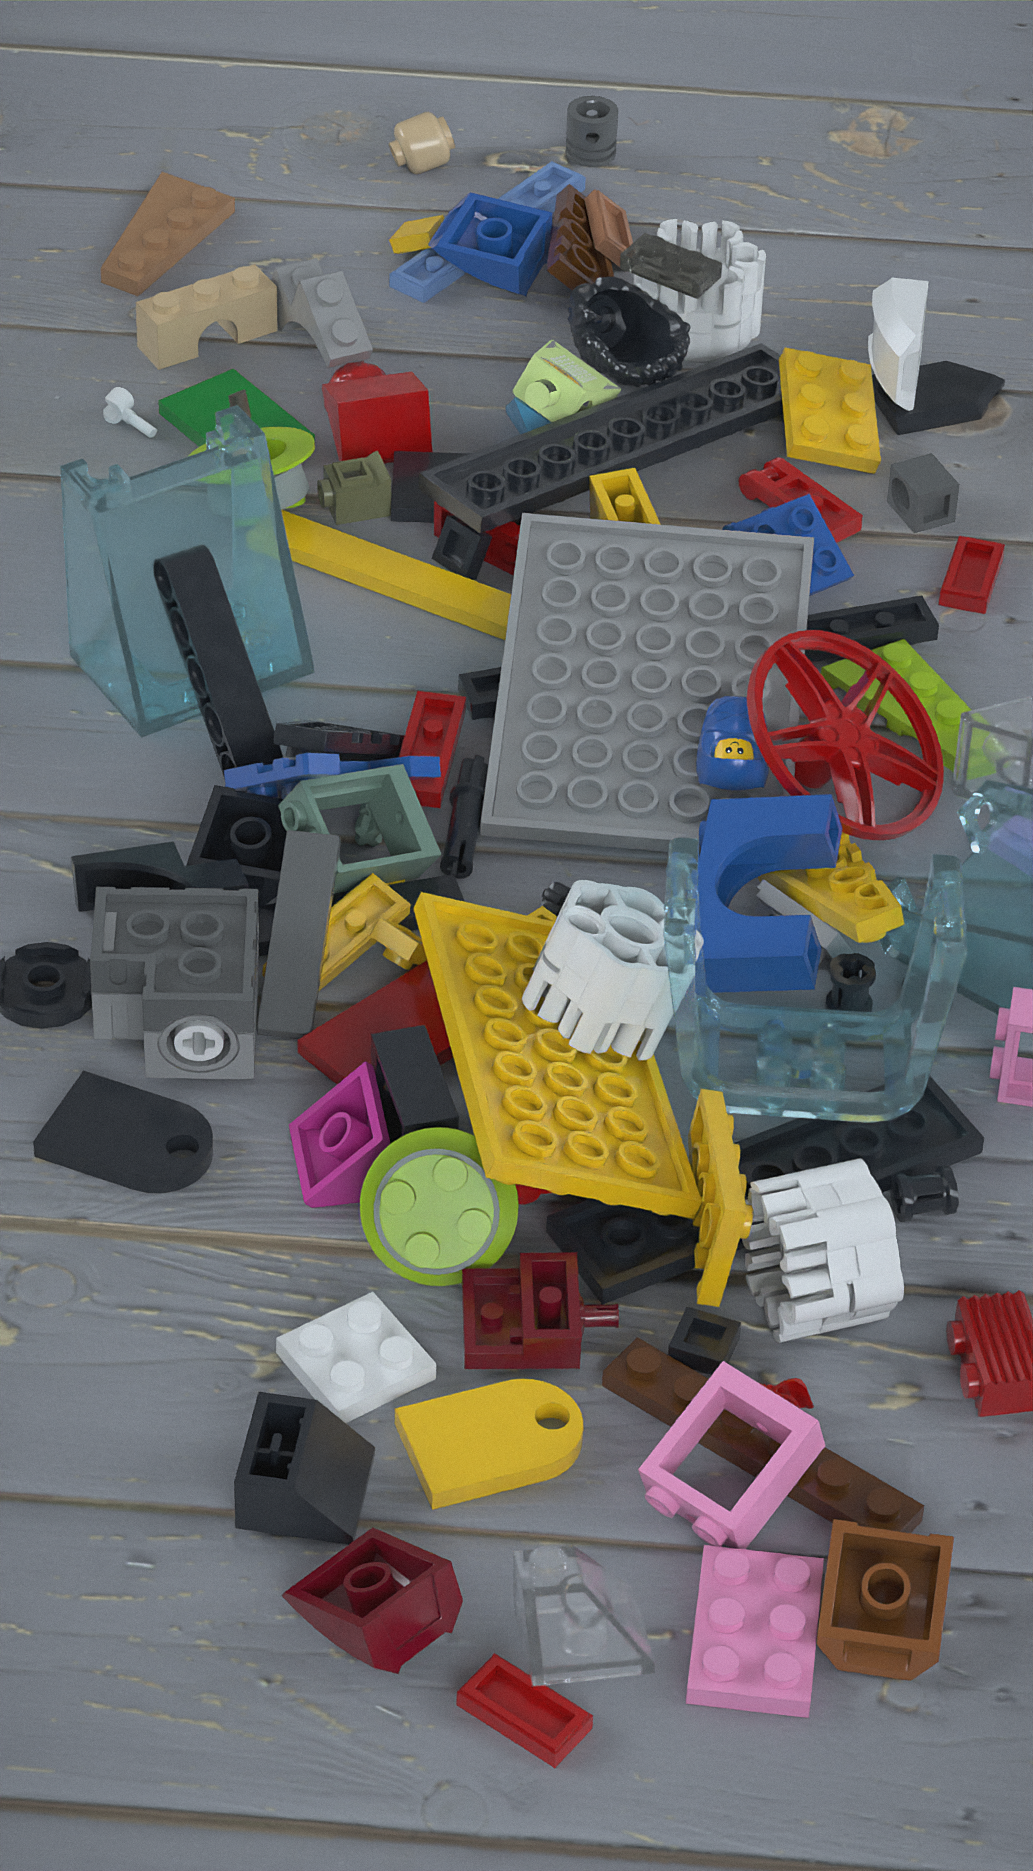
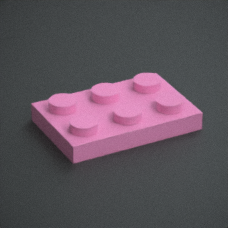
[686,1545,824,1718]

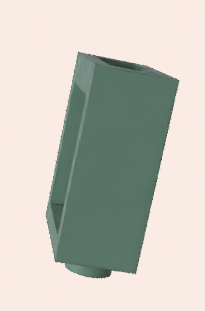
[278,764,442,894]

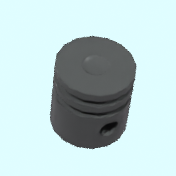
[565,95,618,167]

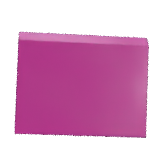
[289,1061,391,1208]

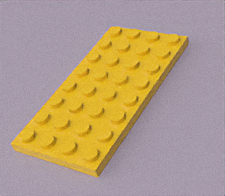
[414,892,702,1219]

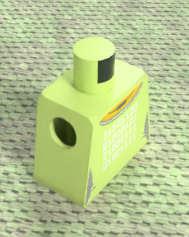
[512,340,621,422]

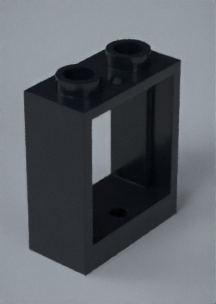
[371,1025,459,1143]

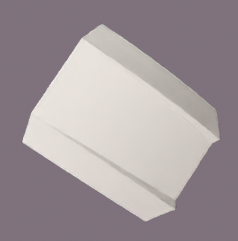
[868,277,929,411]

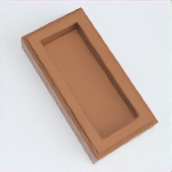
[584,189,635,271]

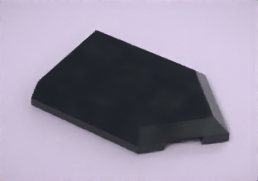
[872,361,1005,435]

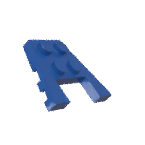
[224,753,441,799]

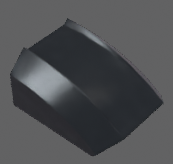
[186,785,287,907]

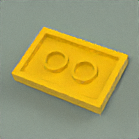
[779,347,881,474]

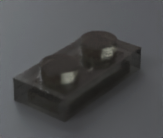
[620,233,722,299]

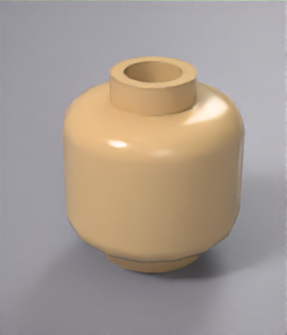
[389,112,455,175]

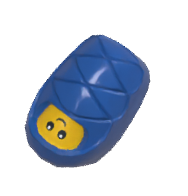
[696,696,769,791]

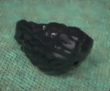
[567,277,690,387]

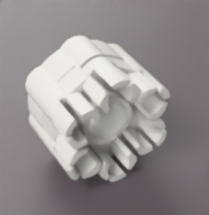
[633,219,766,362]
[522,880,704,1060]
[742,1159,904,1343]

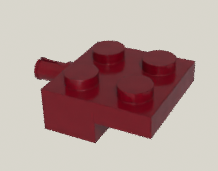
[462,1252,619,1369]

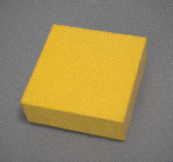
[389,215,444,254]

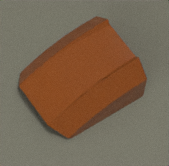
[816,1519,954,1681]

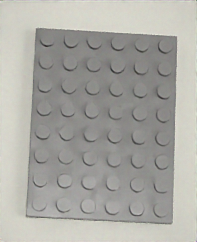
[481,513,814,855]

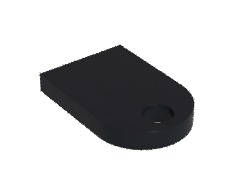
[33,1070,213,1193]

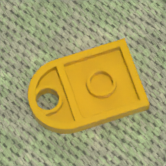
[394,1379,583,1510]

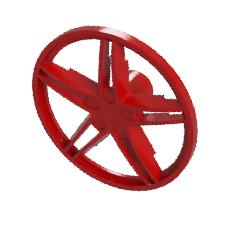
[747,630,944,841]

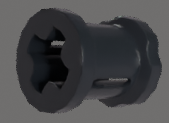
[825,953,876,1024]
[890,1165,959,1222]

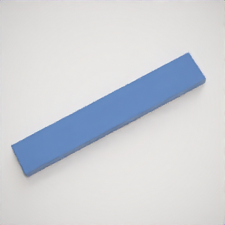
[389,161,586,303]

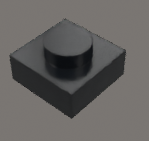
[432,515,493,580]
[668,1307,741,1375]

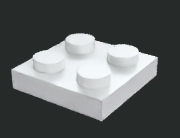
[276,1292,436,1423]

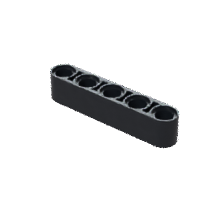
[153,544,284,792]

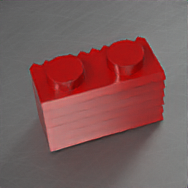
[946,1290,1033,1417]

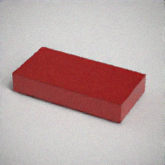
[938,536,1005,614]
[456,1653,593,1768]

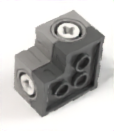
[90,887,259,1079]

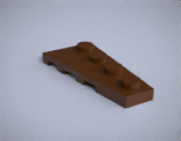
[546,184,614,291]

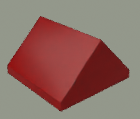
[322,371,433,464]

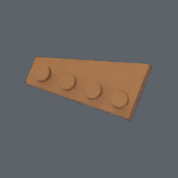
[101,172,235,296]

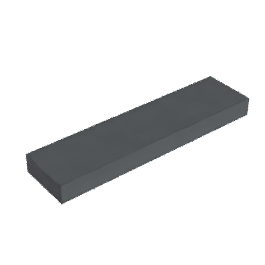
[257,830,341,1039]

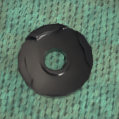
[0,942,92,1029]

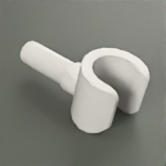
[103,387,157,438]

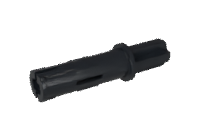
[440,755,488,879]

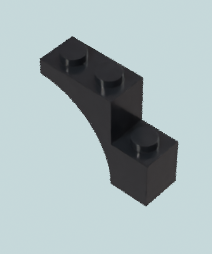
[71,841,249,912]

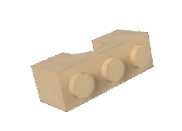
[136,264,277,370]

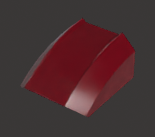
[282,1527,463,1674]

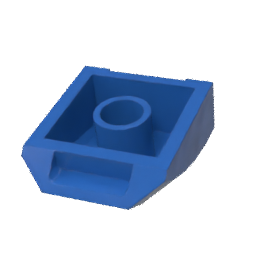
[428,192,552,297]

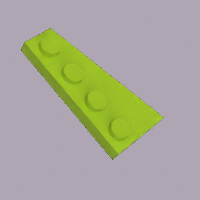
[821,639,1012,782]

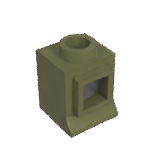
[317,451,391,525]

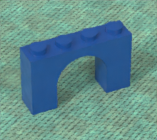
[683,794,843,993]

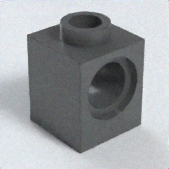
[887,453,960,533]

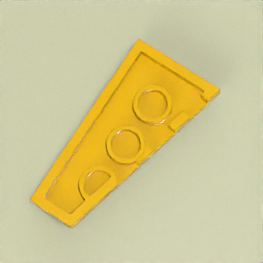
[758,832,905,943]
[688,1088,753,1307]

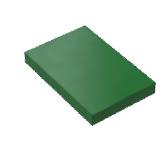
[158,369,315,447]

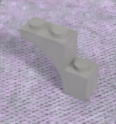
[271,258,373,368]

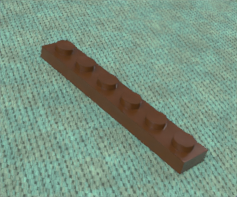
[602,1337,925,1533]

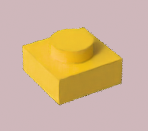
[370,918,427,970]

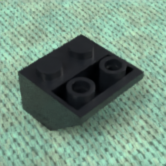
[234,1392,375,1545]

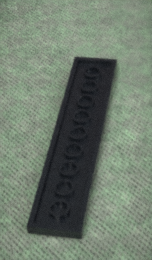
[418,343,783,533]

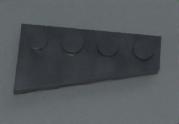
[273,720,405,758]

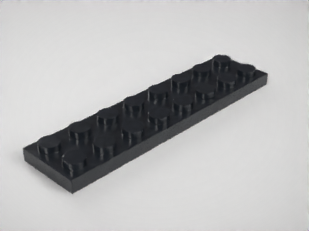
[546,1069,984,1304]

